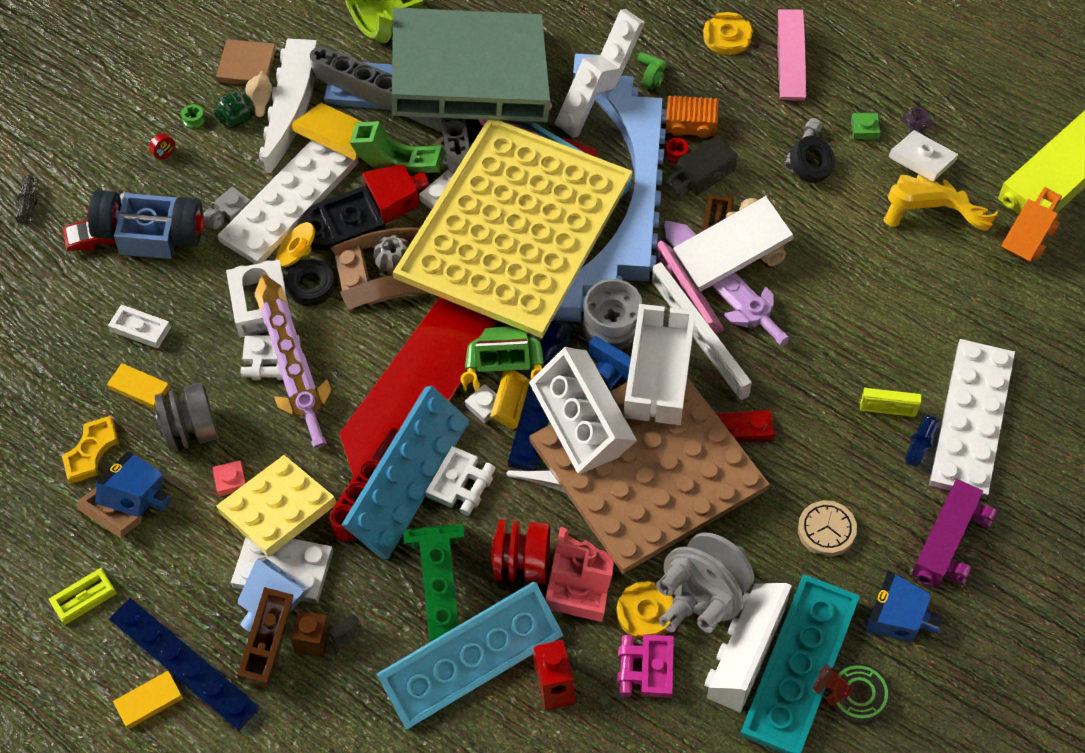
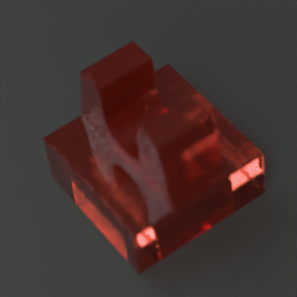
[812,663,854,706]

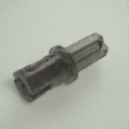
[15,175,39,225]

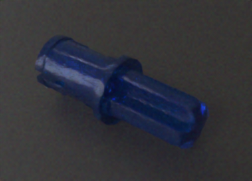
[905,415,940,467]

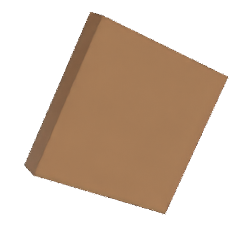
[216,39,276,85]

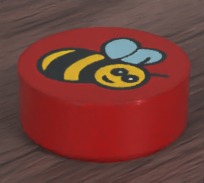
[149,133,175,160]

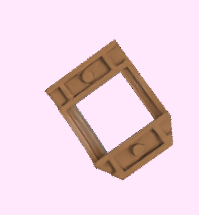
[331,228,434,313]

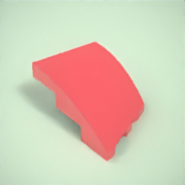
[545,527,614,622]

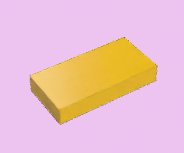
[107,363,170,409]
[490,370,531,430]
[113,671,183,730]

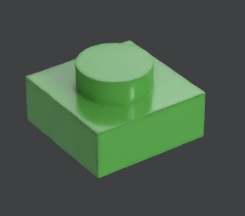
[851,113,880,140]

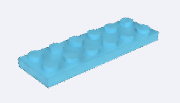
[376,582,564,729]

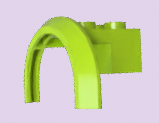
[345,0,423,43]

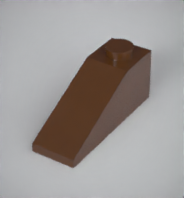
[237,587,294,689]

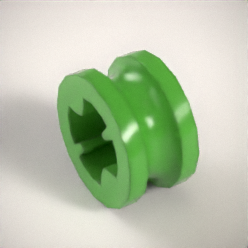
[181,104,205,129]

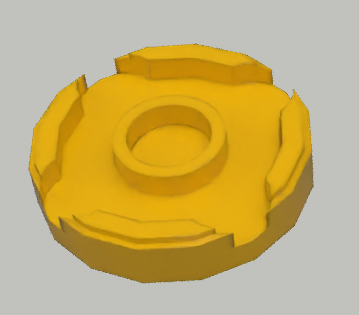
[703,12,753,55]
[616,581,674,640]

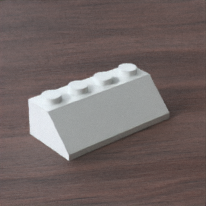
[529,347,637,474]
[704,583,792,713]

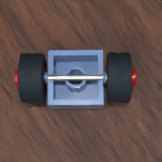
[87,190,205,259]

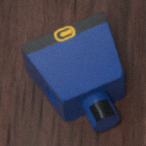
[95,451,171,517]
[865,571,943,642]

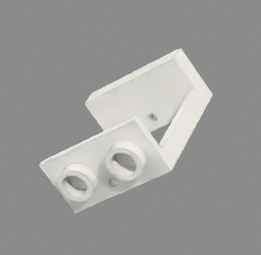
[226,260,292,338]

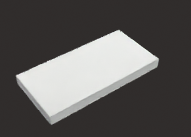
[673,196,794,292]

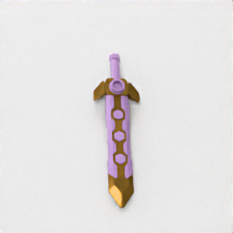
[255,274,331,449]

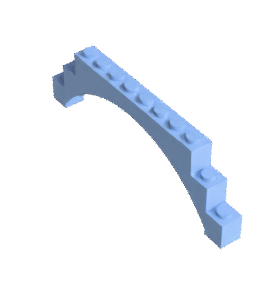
[553,54,667,322]

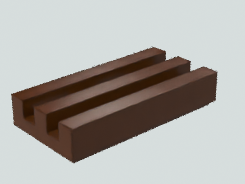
[701,194,734,232]

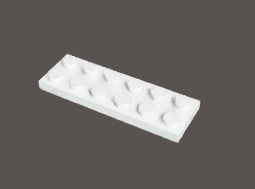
[217,140,359,264]
[929,339,1015,500]

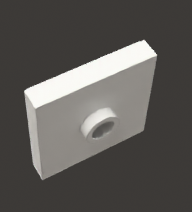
[889,130,958,182]

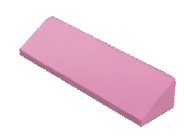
[657,241,724,334]

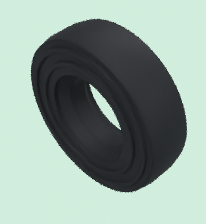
[790,136,835,183]
[286,259,335,306]

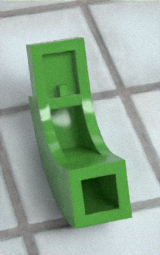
[350,121,445,176]

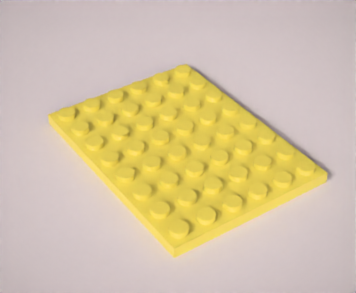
[393,120,632,338]

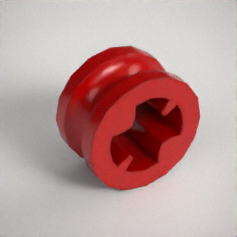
[665,138,689,164]

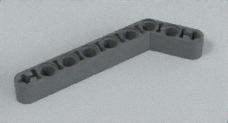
[310,46,470,174]

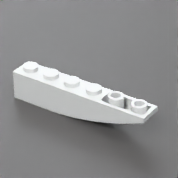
[259,38,318,173]

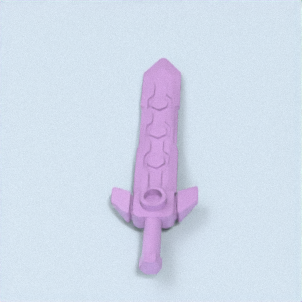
[665,221,790,346]

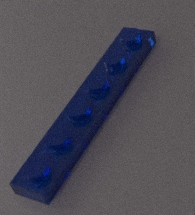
[508,321,574,471]
[109,598,260,732]

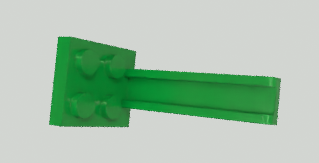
[403,523,465,642]

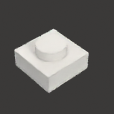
[465,384,497,423]

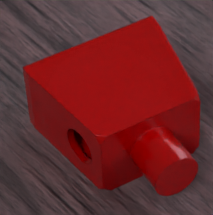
[362,164,429,224]
[532,640,575,711]

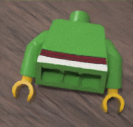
[461,325,544,391]

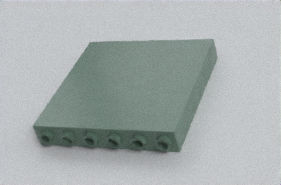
[391,7,550,122]

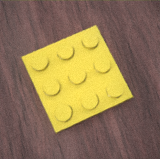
[216,455,337,557]

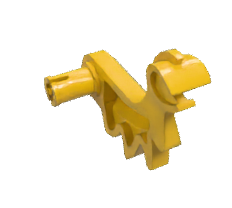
[883,174,998,231]

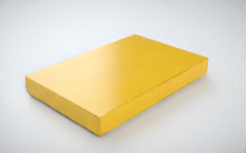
[291,103,362,160]

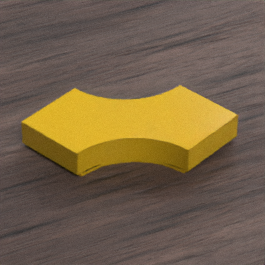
[62,416,119,484]

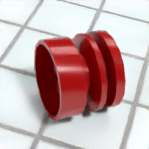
[491,519,551,585]

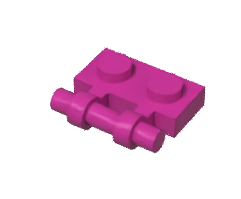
[617,635,674,698]

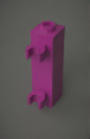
[911,479,997,588]

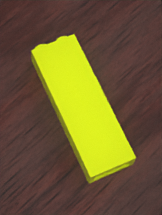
[998,111,1085,214]

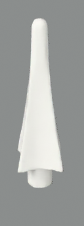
[506,471,565,493]

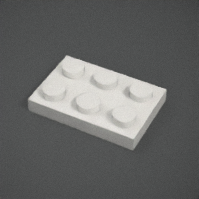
[231,537,333,604]

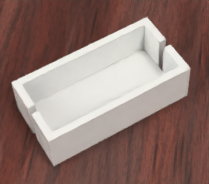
[624,304,696,425]

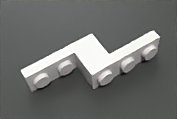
[555,9,645,137]

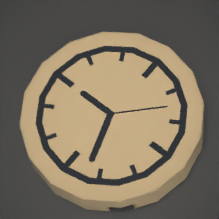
[798,500,857,557]

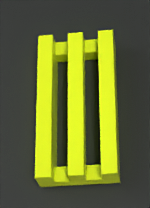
[860,388,921,417]
[49,568,117,626]

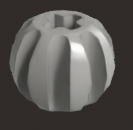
[373,235,410,275]

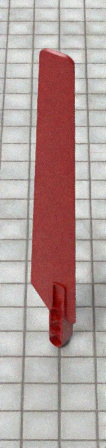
[330,138,597,542]

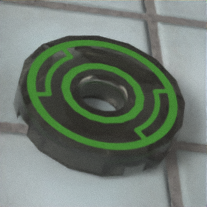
[828,663,891,725]

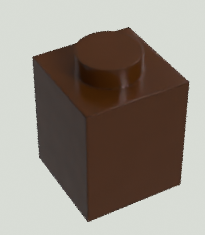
[290,610,331,657]

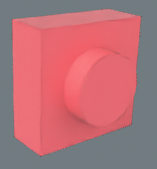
[212,460,246,497]

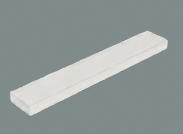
[652,262,752,400]

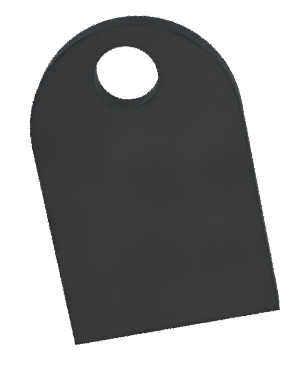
[300,186,386,250]

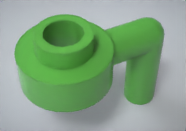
[637,52,667,90]

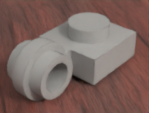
[203,187,251,230]

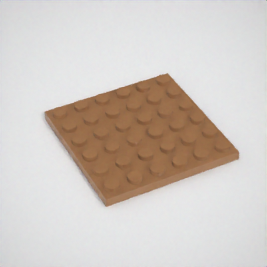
[529,377,770,574]

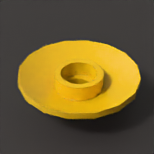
[276,222,315,268]

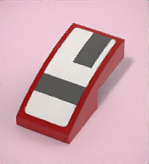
[63,220,116,251]

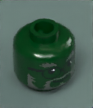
[213,91,253,128]

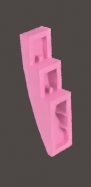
[778,10,806,101]

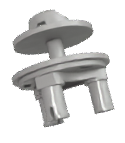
[656,533,754,633]

